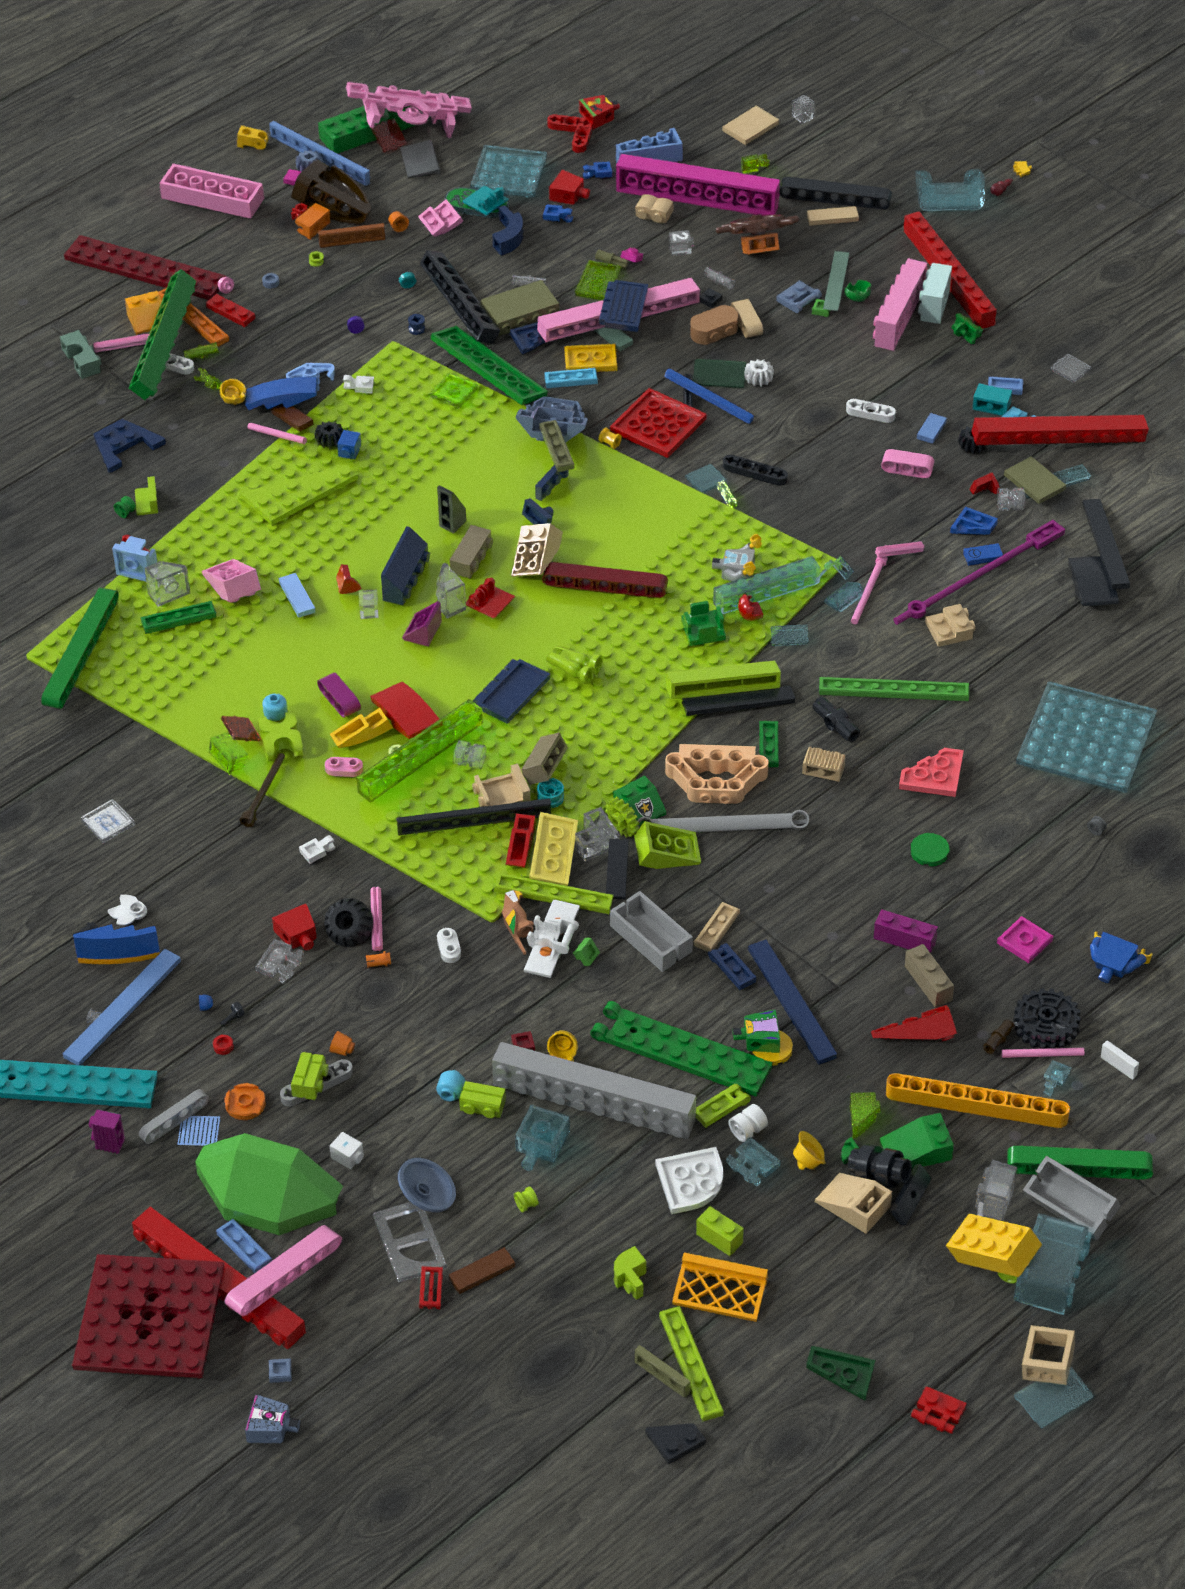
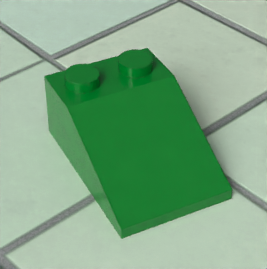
[880,1113,954,1169]

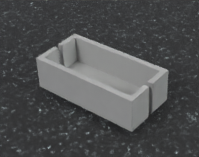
[610,891,693,972]
[1023,1156,1120,1241]

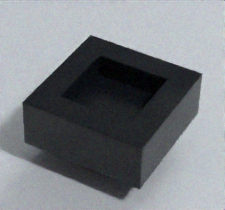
[699,288,722,308]

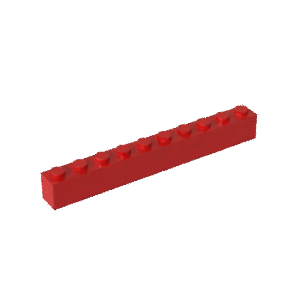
[904,212,996,329]
[972,415,1149,445]
[132,1207,306,1349]

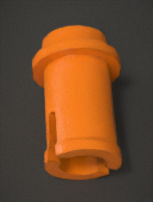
[366,951,391,968]

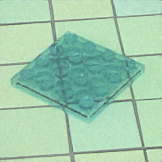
[470,145,547,197]

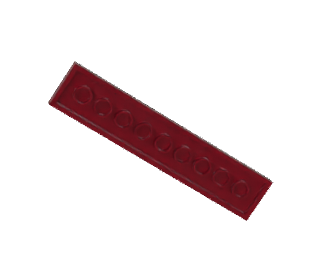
[64,235,227,300]

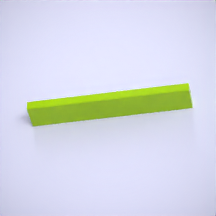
[494,873,614,914]
[659,1306,724,1421]

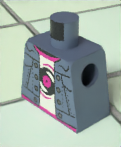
[245,1395,300,1443]

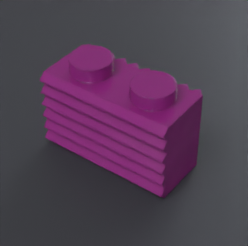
[89,1110,125,1154]

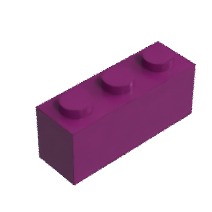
[874,909,938,953]

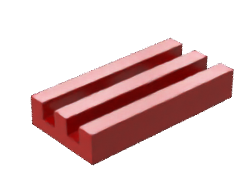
[419,1266,443,1310]

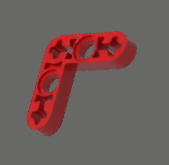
[547,115,593,153]

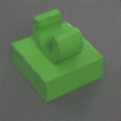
[573,938,600,966]

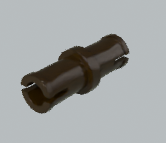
[983,1019,1015,1054]

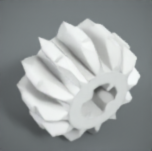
[745,359,774,387]

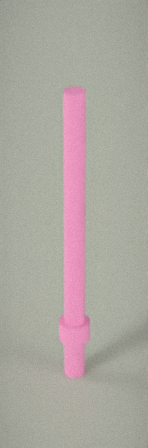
[851,545,888,624]

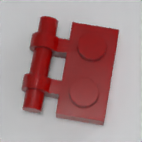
[911,1386,967,1434]

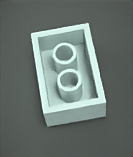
[918,263,952,324]

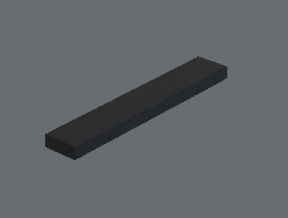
[682,685,796,716]

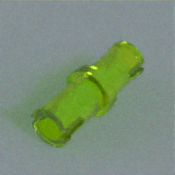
[183,342,219,359]

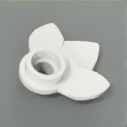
[108,895,147,926]

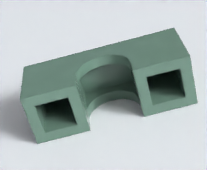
[60,330,102,379]

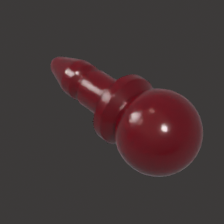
[990,178,1013,196]

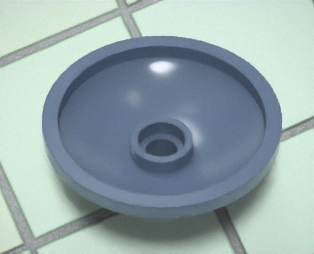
[398,1158,456,1212]

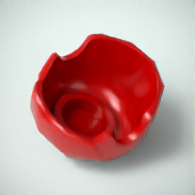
[738,594,764,622]

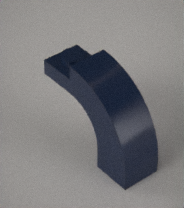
[492,205,523,256]

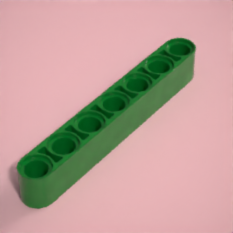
[1007,1146,1153,1180]

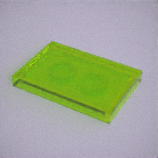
[575,260,621,301]

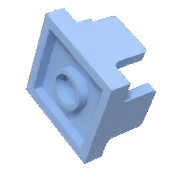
[112,536,157,582]

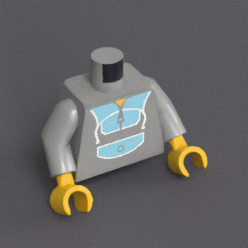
[712,534,762,585]

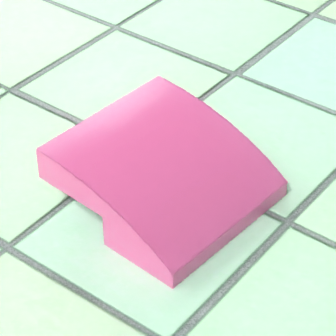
[418,200,463,237]

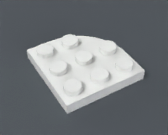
[656,1147,723,1214]

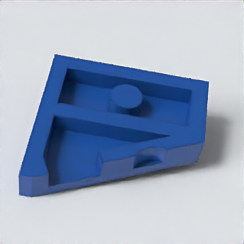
[950,507,998,535]

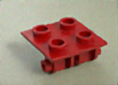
[464,577,515,619]

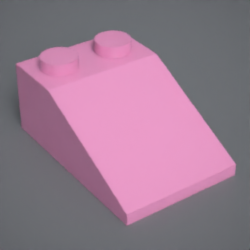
[202,559,261,603]

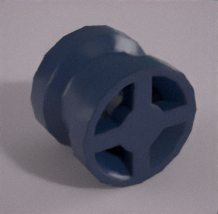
[408,314,425,335]

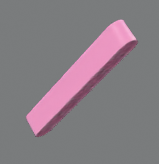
[225,1225,342,1316]

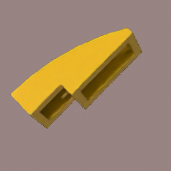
[330,708,393,748]

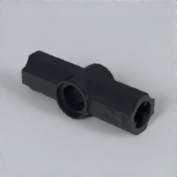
[812,696,860,743]

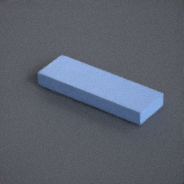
[279,573,315,618]

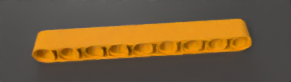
[886,1073,1070,1128]

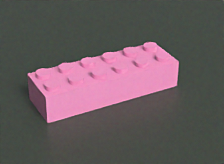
[160,164,264,219]
[873,258,927,351]

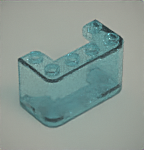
[1014,1213,1092,1315]

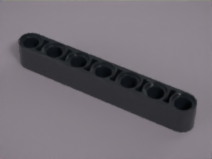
[779,177,892,210]

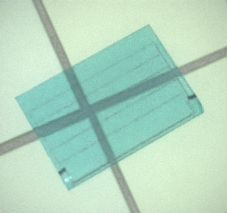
[1014,1366,1094,1429]

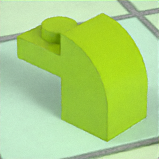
[614,1246,646,1300]

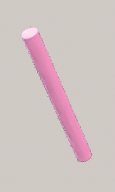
[248,423,307,444]
[1002,1048,1084,1058]

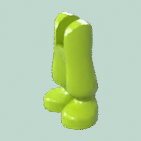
[546,646,603,684]

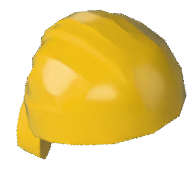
[220,379,246,405]
[547,1030,578,1062]

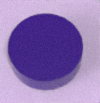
[347,316,365,334]

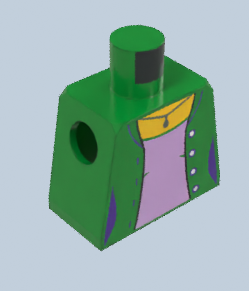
[732,1010,780,1053]

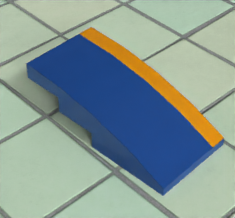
[73,924,160,964]

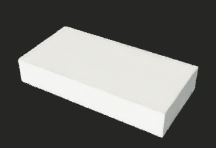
[1101,1041,1139,1080]

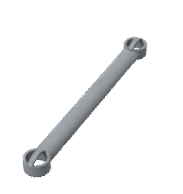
[637,810,809,832]

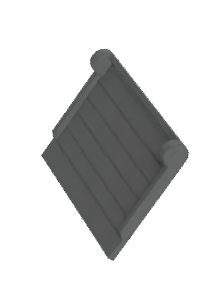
[400,140,441,178]

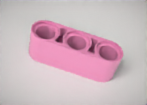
[881,449,935,478]

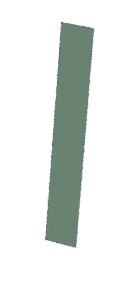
[823,251,849,311]

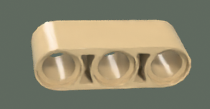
[731,299,763,338]

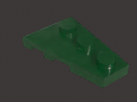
[806,1346,876,1401]

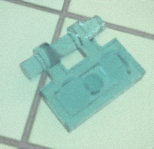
[726,1137,781,1186]

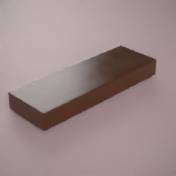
[271,403,314,432]
[449,1247,515,1294]

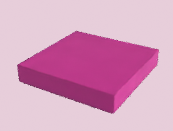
[997,916,1053,963]

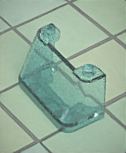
[915,169,985,211]

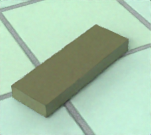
[635,1345,690,1398]

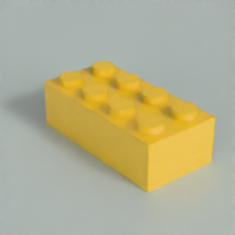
[946,1214,1042,1277]

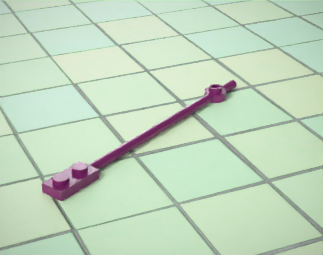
[893,520,1065,625]

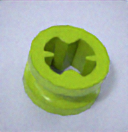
[309,251,324,267]

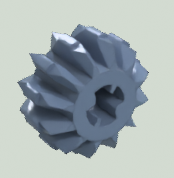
[296,150,323,171]

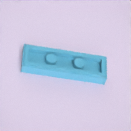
[544,368,598,388]

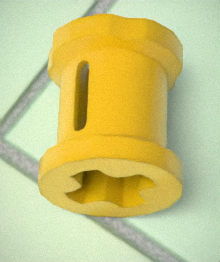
[598,428,621,449]

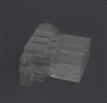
[86,1008,101,1023]

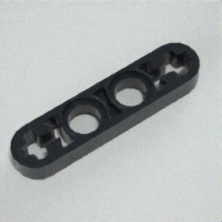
[723,455,788,486]

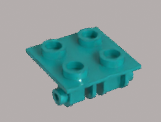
[462,185,509,216]

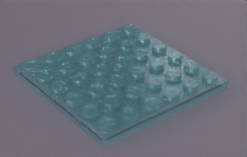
[1016,681,1157,793]

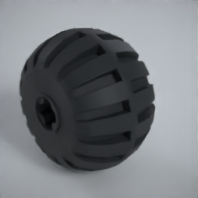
[324,898,373,947]

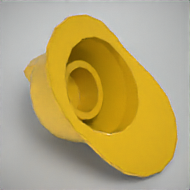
[793,1131,825,1170]

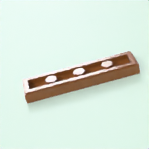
[318,223,385,248]

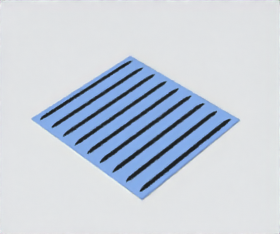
[178,1116,220,1145]

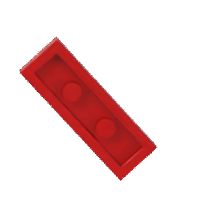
[206,294,256,327]

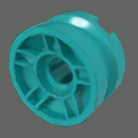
[537,778,564,808]

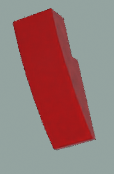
[506,814,536,868]

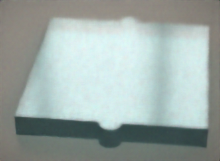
[685,464,727,493]

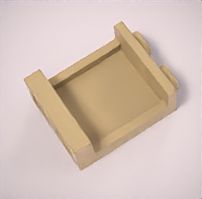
[472,764,531,807]

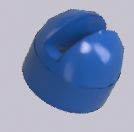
[199,995,213,1011]

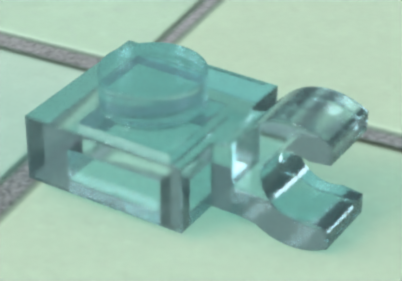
[1043,1060,1071,1097]

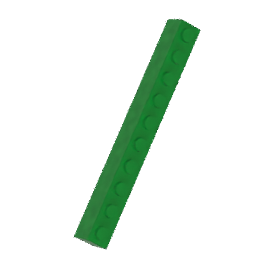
[128,269,196,400]

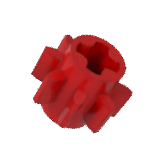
[291,204,309,220]

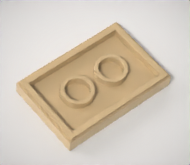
[723,106,779,145]

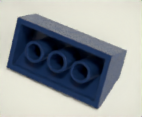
[381,526,430,605]

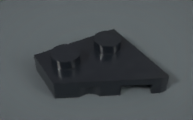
[645,1423,706,1465]

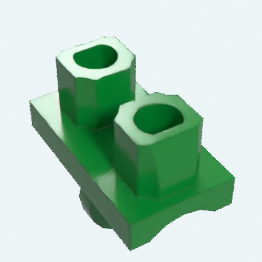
[951,313,983,344]

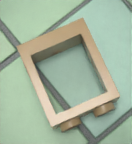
[1022,1326,1075,1385]

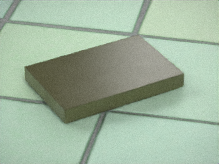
[1004,457,1066,504]

